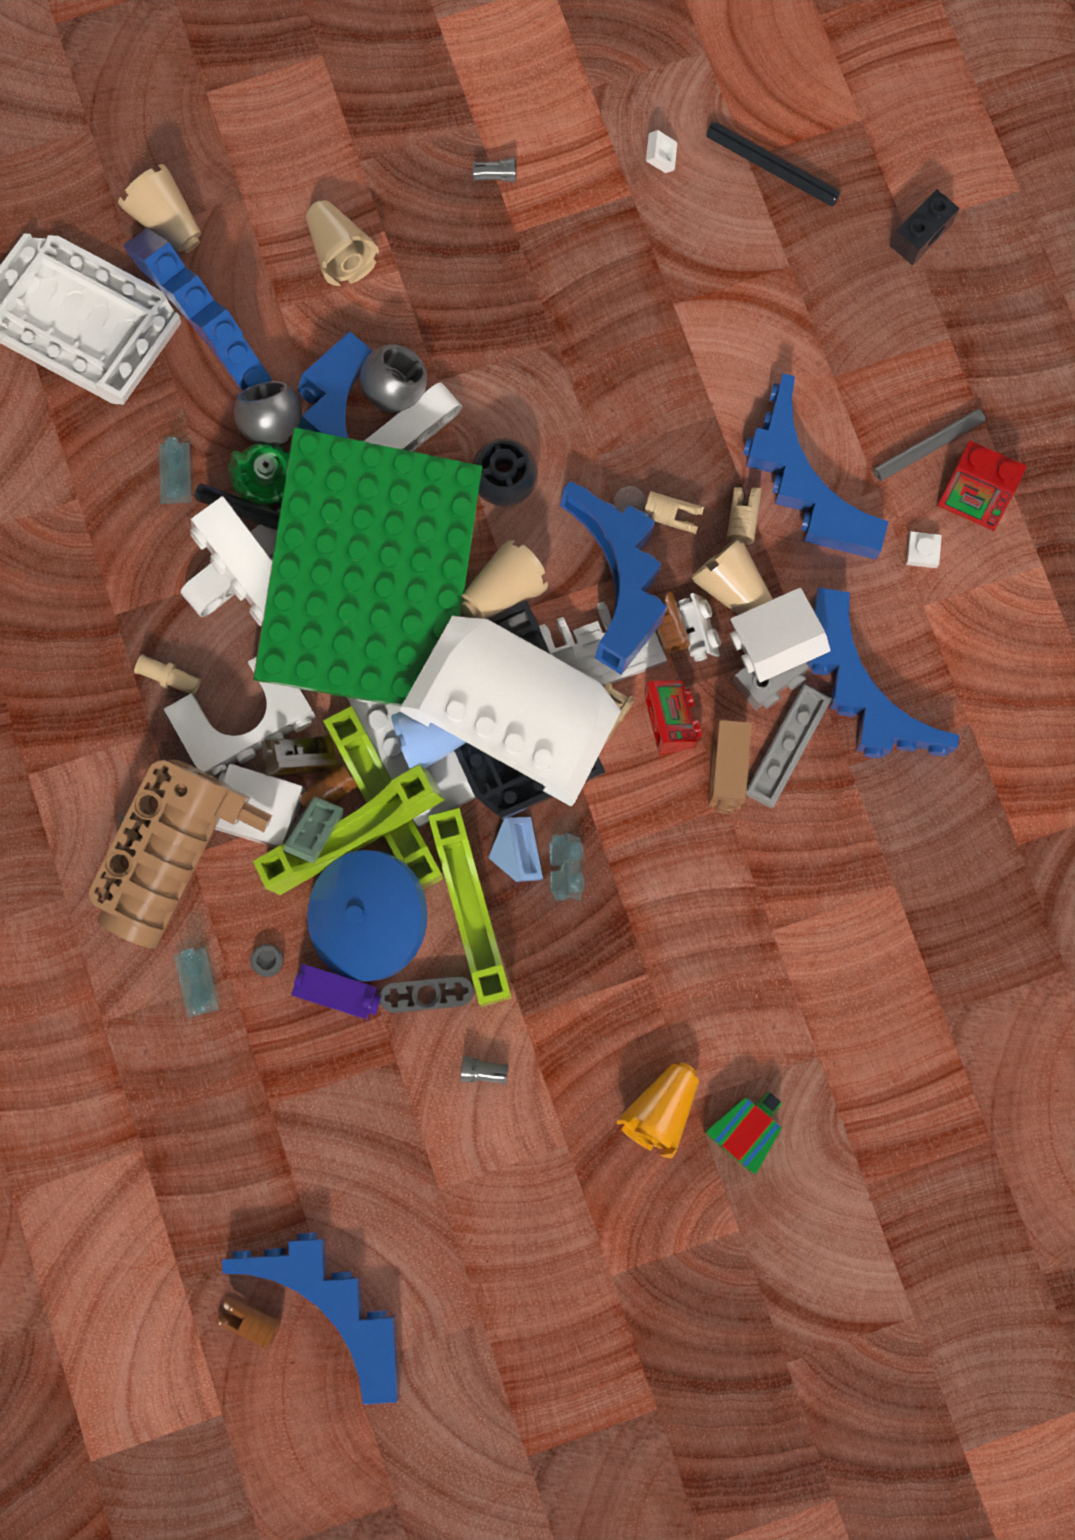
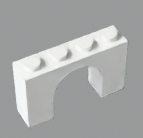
[164,657,316,778]

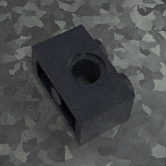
[890,189,960,266]

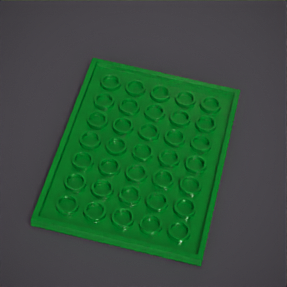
[253,427,482,707]

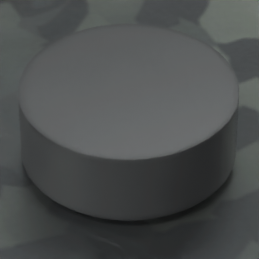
[250,944,284,977]

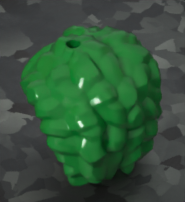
[228,443,289,507]

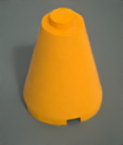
[617,1062,699,1158]

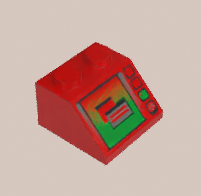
[937,440,1027,531]
[644,680,702,756]

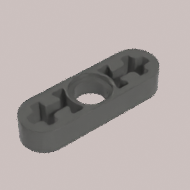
[380,977,474,1013]

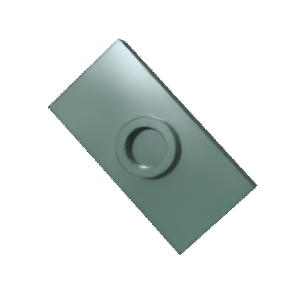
[284,796,343,864]

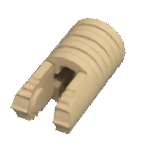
[726,487,762,545]
[644,491,704,534]

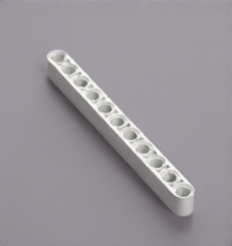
[181,383,462,617]

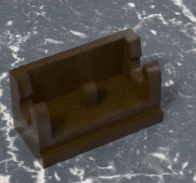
[261,735,338,776]

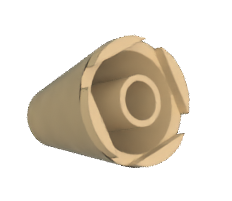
[118,164,201,253]
[306,201,379,286]
[691,537,773,615]
[460,540,548,619]

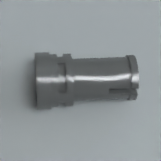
[473,157,516,183]
[460,1056,509,1085]

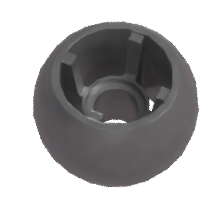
[360,344,427,413]
[234,381,302,446]

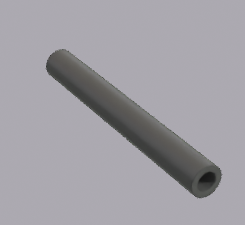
[873,409,985,482]

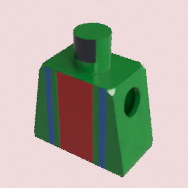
[704,1091,783,1174]

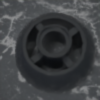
[472,438,538,507]

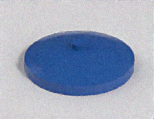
[307,850,428,981]

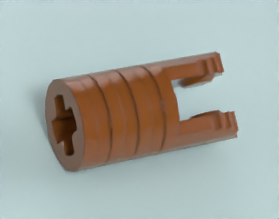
[657,591,691,654]
[299,764,358,809]
[216,1296,281,1350]

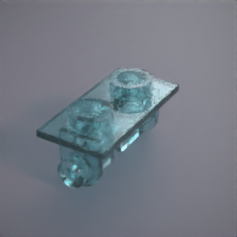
[159,437,192,504]
[549,833,585,901]
[174,947,220,1018]

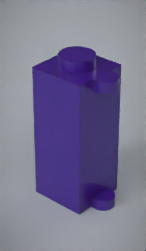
[291,964,381,1021]

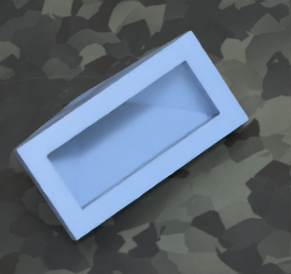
[488,817,543,882]

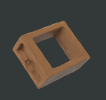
[708,720,752,814]

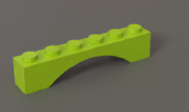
[324,706,443,890]
[253,764,445,895]
[428,808,512,1007]

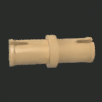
[134,654,201,696]

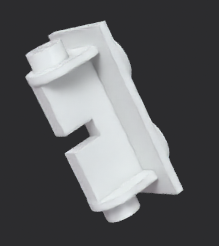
[678,593,721,661]

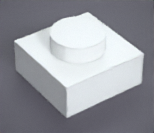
[646,130,677,173]
[906,532,942,568]

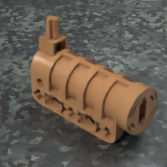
[89,760,273,948]

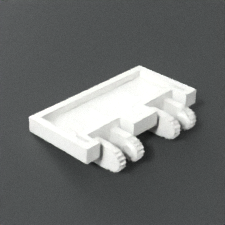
[539,602,667,687]

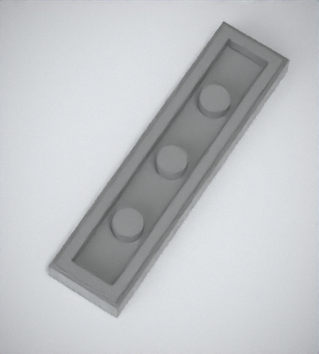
[746,684,832,809]

